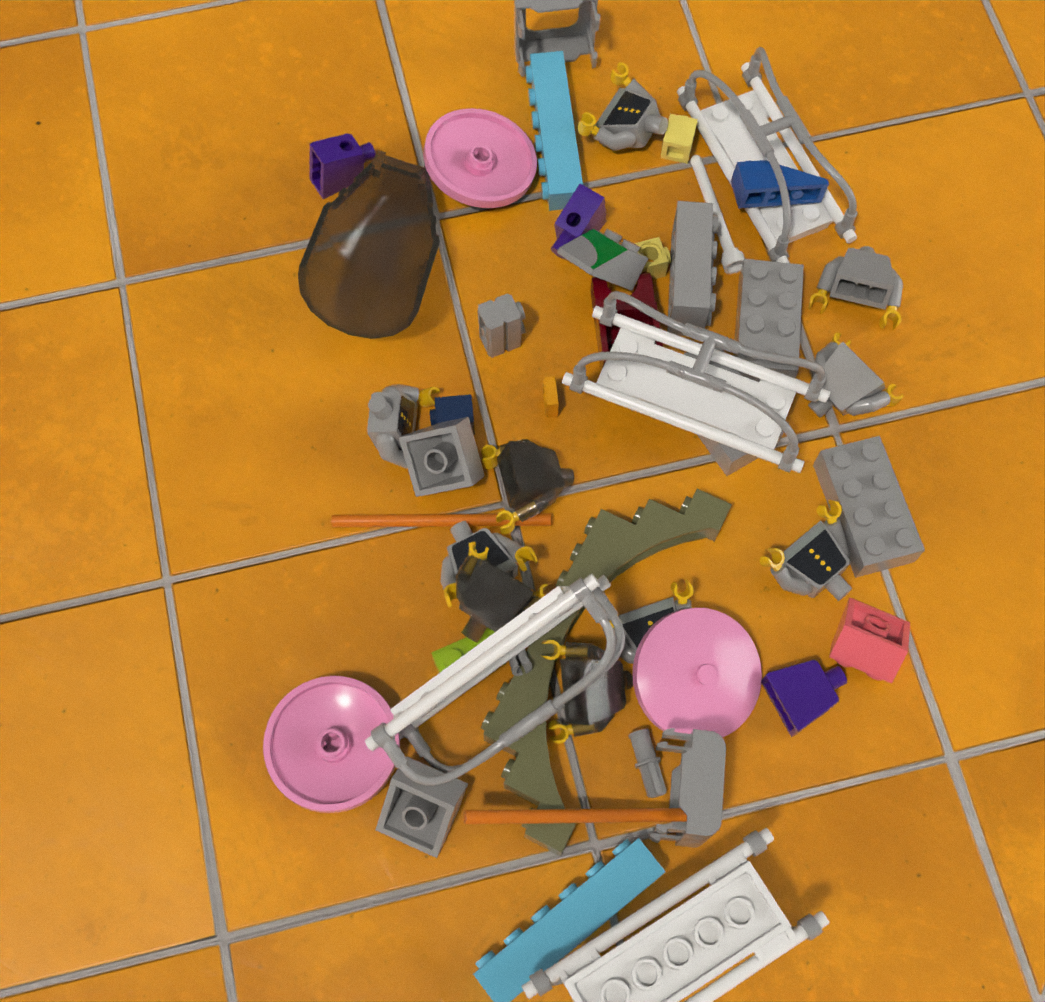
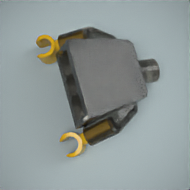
[481,439,574,534]
[456,541,548,643]
[540,640,633,744]

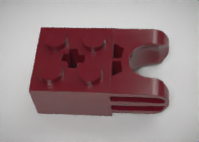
[590,272,663,371]

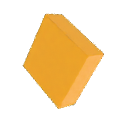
[543,376,559,418]

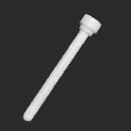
[691,155,745,274]

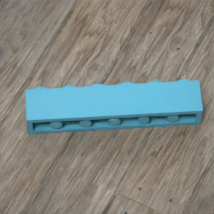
[525,51,583,211]
[474,838,666,1002]

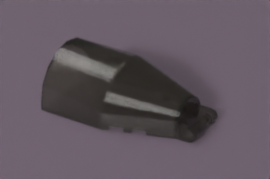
[298,150,440,339]

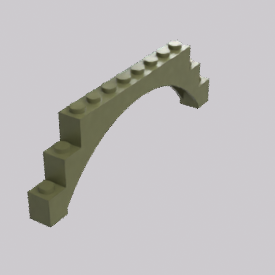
[481,489,731,857]

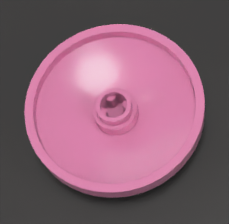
[423,108,537,208]
[633,608,762,737]
[263,676,400,813]

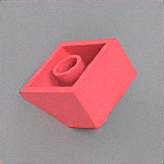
[829,597,910,683]

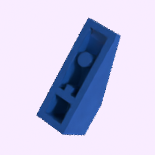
[731,160,829,208]

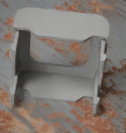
[514,0,600,77]
[649,728,726,848]

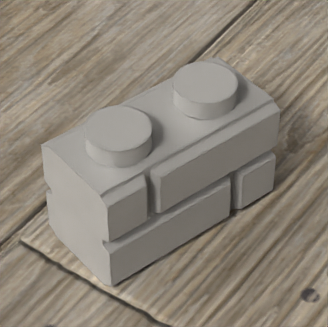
[478,293,526,358]

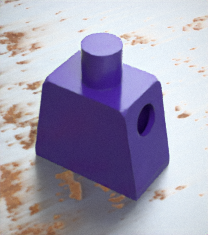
[309,133,376,199]
[551,183,607,259]
[761,660,847,737]

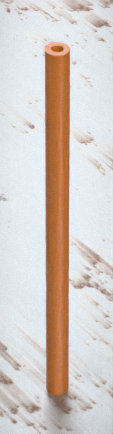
[331,513,551,527]
[463,808,687,825]

